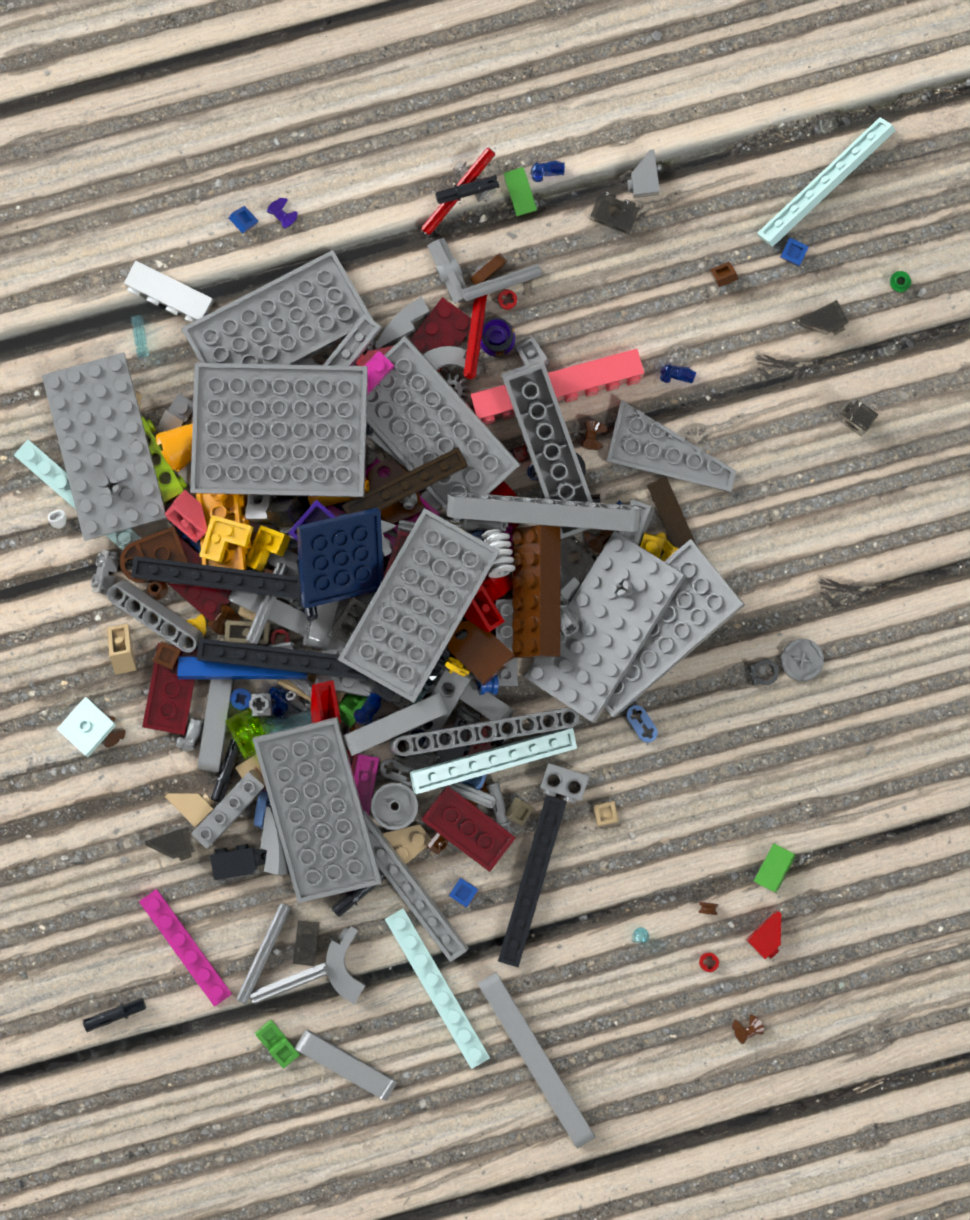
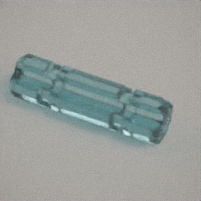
[131,315,149,358]

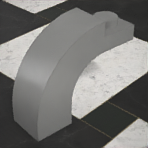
[423,346,483,376]
[326,925,366,1004]

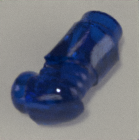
[530,160,565,182]
[660,362,696,384]
[268,687,288,717]
[354,693,382,725]

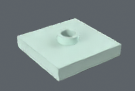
[57,697,116,757]

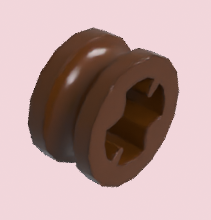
[698,902,719,915]

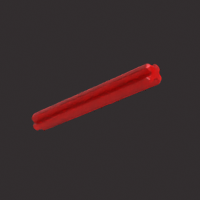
[421,147,495,235]
[464,294,488,380]

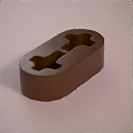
[470,253,507,285]

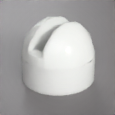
[48,510,66,529]

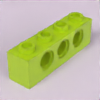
[142,417,187,505]

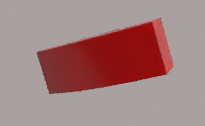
[311,680,341,723]

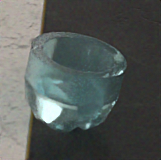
[632,927,649,943]

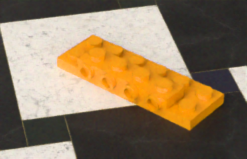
[196,494,251,570]

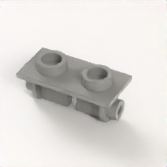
[91,550,120,595]

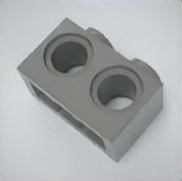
[540,763,589,804]

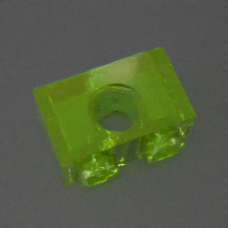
[225,707,266,759]

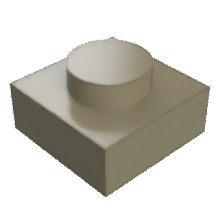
[505,797,534,826]

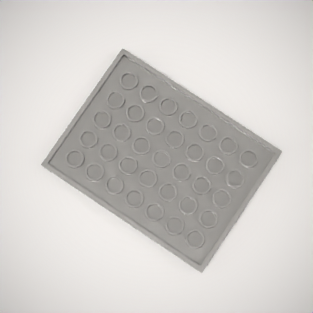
[190,363,368,497]

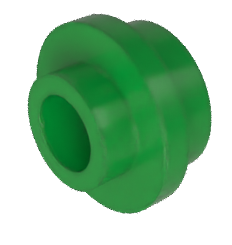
[890,271,911,293]

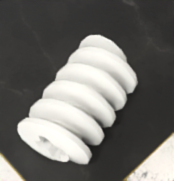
[482,529,515,578]

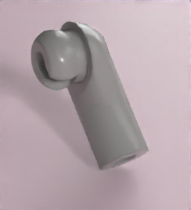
[286,691,311,713]

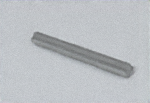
[236,903,291,1004]

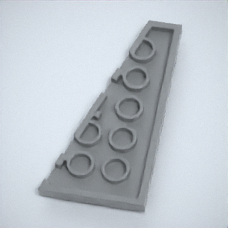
[606,399,736,492]

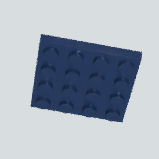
[297,508,384,609]

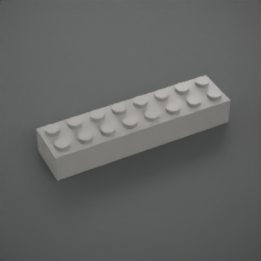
[501,360,593,539]

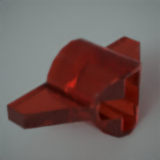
[512,444,527,463]

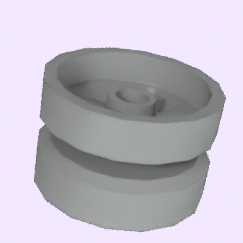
[371,782,419,830]

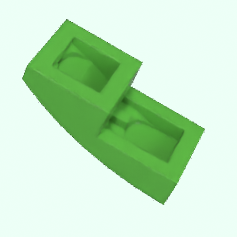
[503,167,537,216]
[255,1019,300,1069]

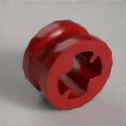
[498,290,517,310]
[271,629,290,644]
[699,952,719,973]

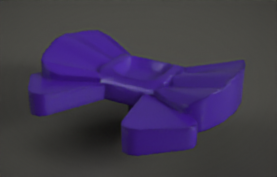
[267,198,298,229]

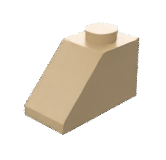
[107,623,136,675]
[165,793,214,827]

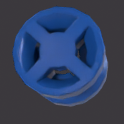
[477,675,499,695]
[230,688,251,710]

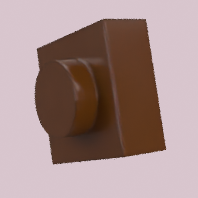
[710,262,738,287]
[152,641,182,670]

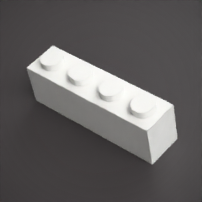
[124,260,214,323]

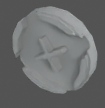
[781,639,824,681]

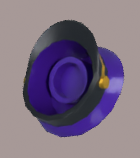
[480,318,515,357]

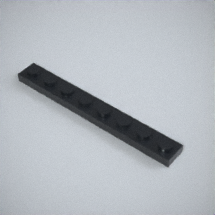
[131,556,301,600]
[197,639,369,681]
[498,795,567,968]

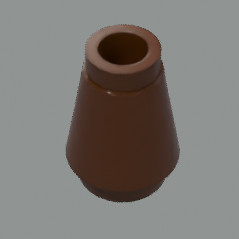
[147,581,168,600]

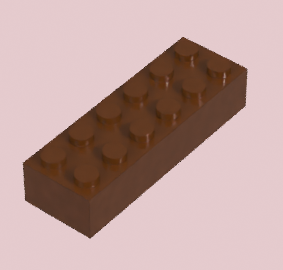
[512,525,561,659]

